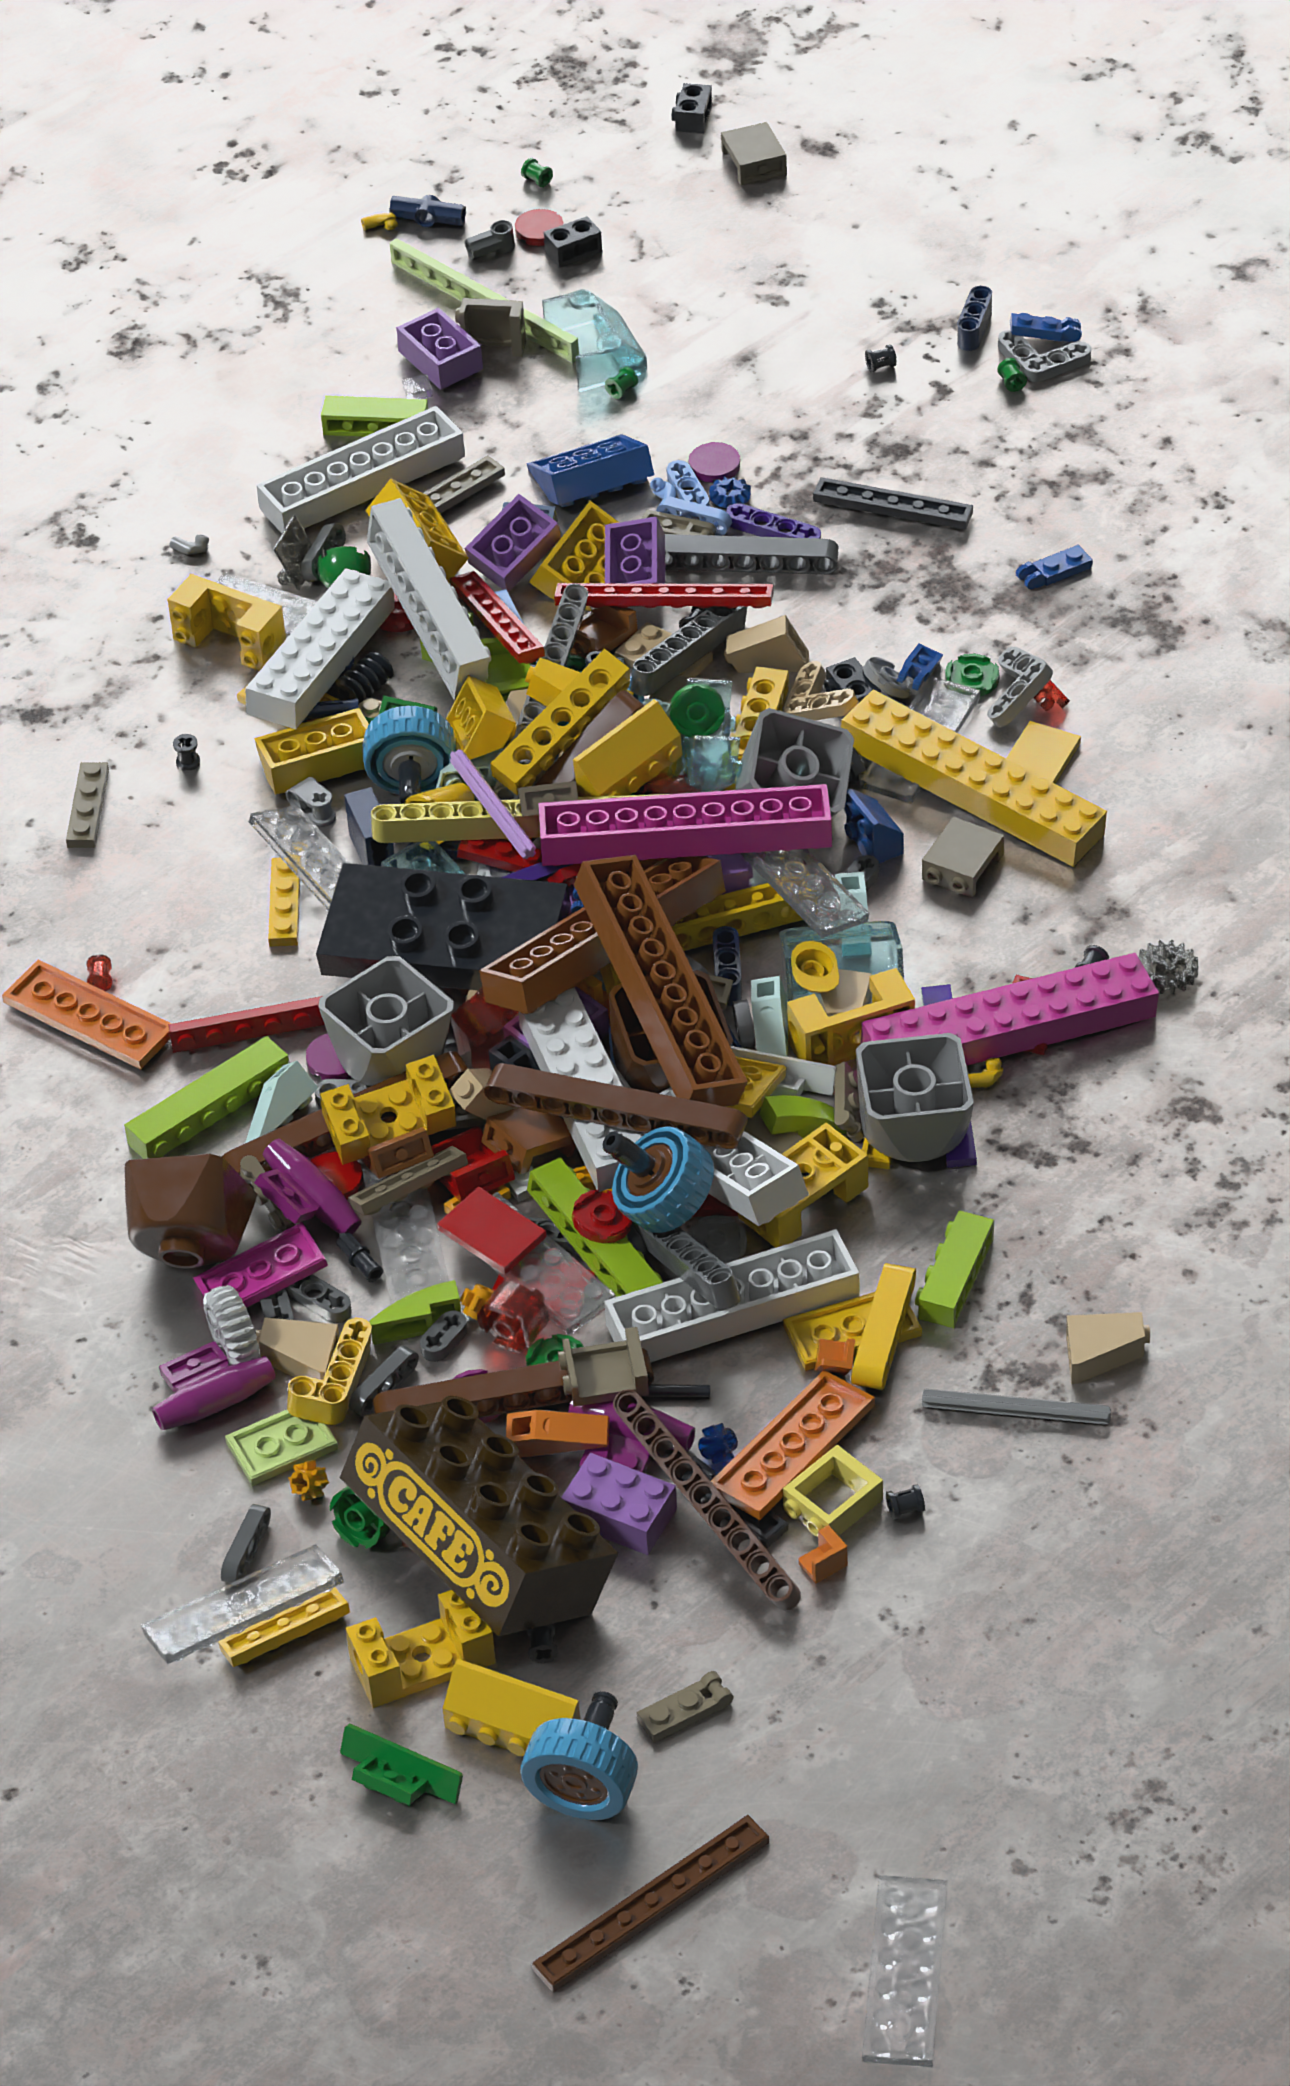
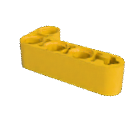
[287,1317,372,1425]

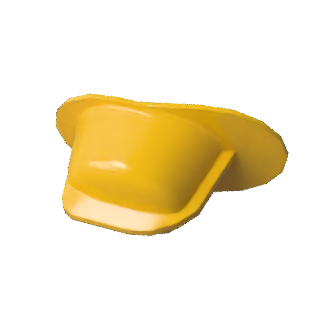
[791,941,839,993]

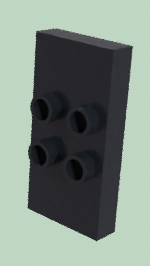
[316,863,571,991]

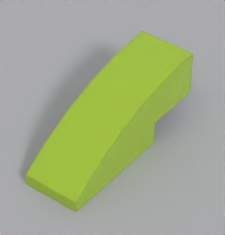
[759,1095,847,1138]
[369,1280,461,1345]

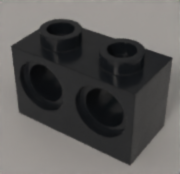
[671,83,713,134]
[543,216,603,267]
[824,657,881,703]

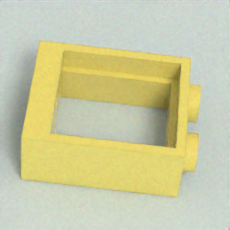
[783,1445,883,1537]

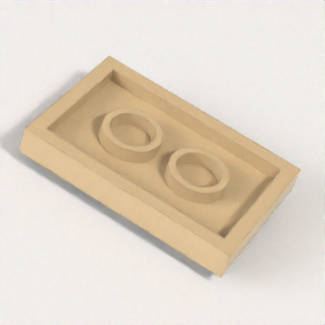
[614,622,713,677]

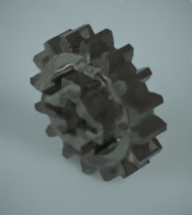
[1138,940,1199,994]

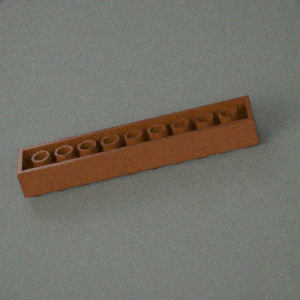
[574,855,748,1107]
[479,856,726,1014]

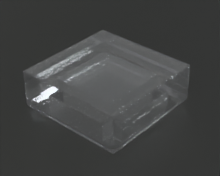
[402,374,433,399]

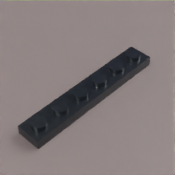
[813,477,973,530]

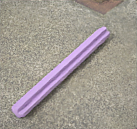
[450,749,536,859]

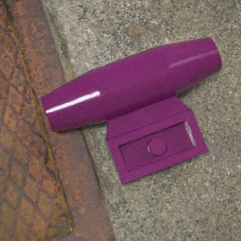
[254,1139,362,1234]
[152,1341,276,1431]
[569,1400,696,1473]

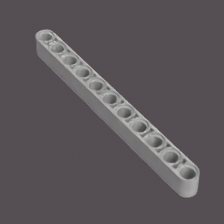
[494,583,588,800]

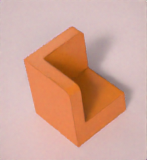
[815,1338,855,1376]
[798,1525,848,1584]

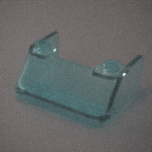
[542,289,648,391]
[681,679,742,793]
[780,921,904,1002]

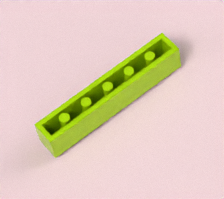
[124,1036,289,1159]
[527,1158,663,1298]

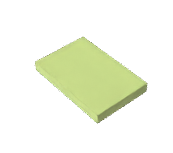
[225,1410,338,1486]

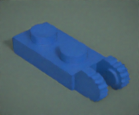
[1009,313,1082,342]
[1016,544,1093,590]
[896,643,943,691]

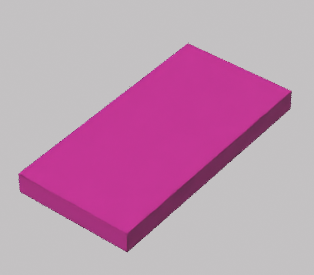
[193,1222,328,1308]

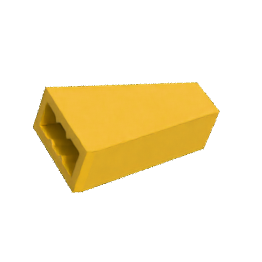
[525,658,634,719]

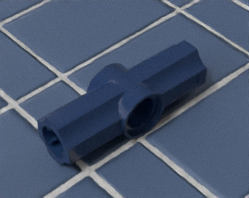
[389,195,466,227]

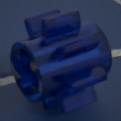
[698,1423,738,1465]

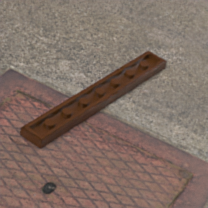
[532,1815,770,1992]

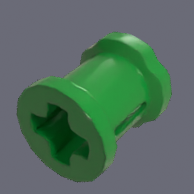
[521,157,553,188]
[997,358,1027,392]
[604,366,638,399]

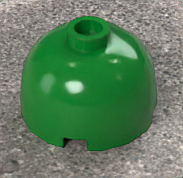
[318,546,371,589]
[329,1486,390,1548]

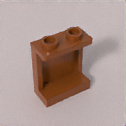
[552,606,638,659]
[481,1108,576,1174]
[360,1113,434,1179]

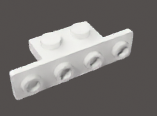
[731,1046,836,1096]

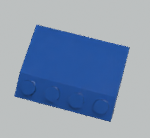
[526,434,655,507]

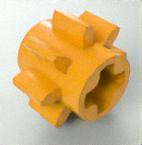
[460,1283,500,1322]
[288,1460,329,1501]

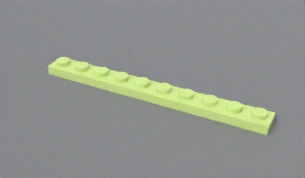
[389,238,579,363]

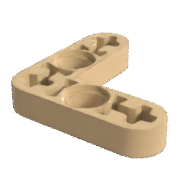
[783,661,859,720]

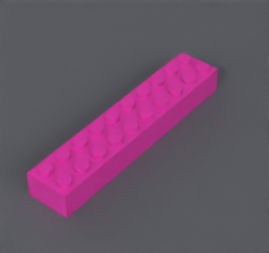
[538,784,832,866]
[860,953,1159,1066]

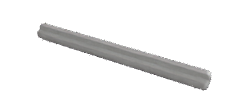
[922,1388,1111,1425]

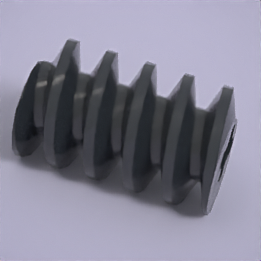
[335,652,394,705]

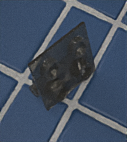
[273,515,315,590]

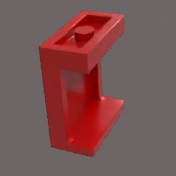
[431,1127,515,1202]

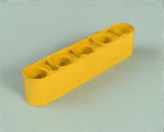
[851,1263,916,1390]

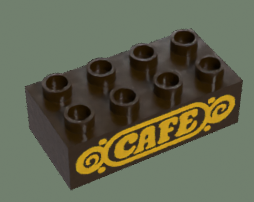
[339,1396,619,1636]

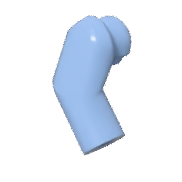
[650,477,676,500]

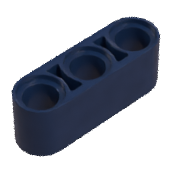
[957,285,992,351]
[713,926,742,1007]

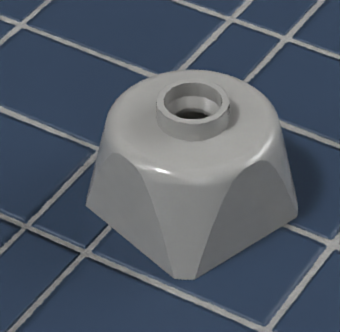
[736,708,854,817]
[319,956,454,1087]
[856,1033,974,1162]

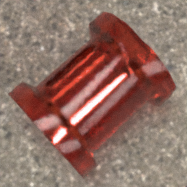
[86,954,113,992]

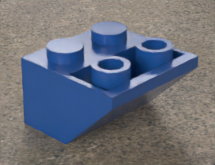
[844,789,904,864]

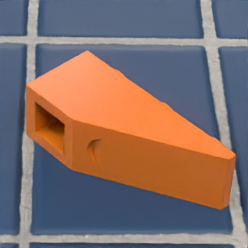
[506,1410,610,1458]

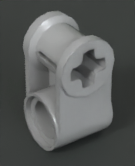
[286,777,336,827]

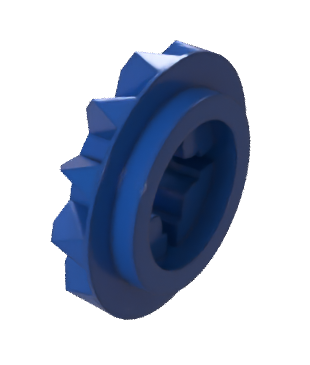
[709,476,751,508]

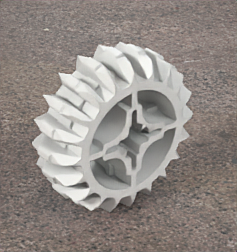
[203,1285,260,1366]

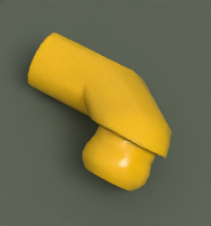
[361,212,398,230]
[968,1058,1003,1088]

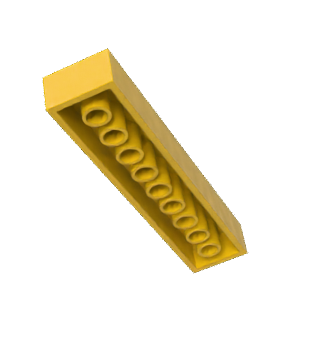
[841,689,1107,867]

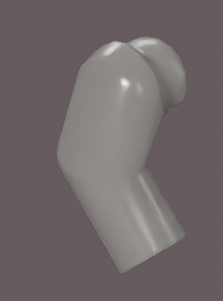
[169,534,210,555]

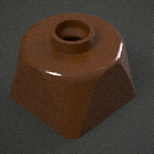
[609,970,733,1094]
[125,1154,258,1268]

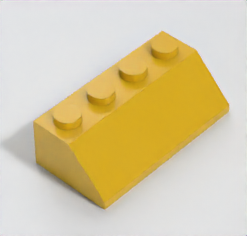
[446,675,517,760]
[573,699,683,797]
[254,708,369,795]
[443,1658,580,1756]

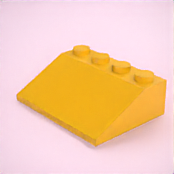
[529,501,619,611]

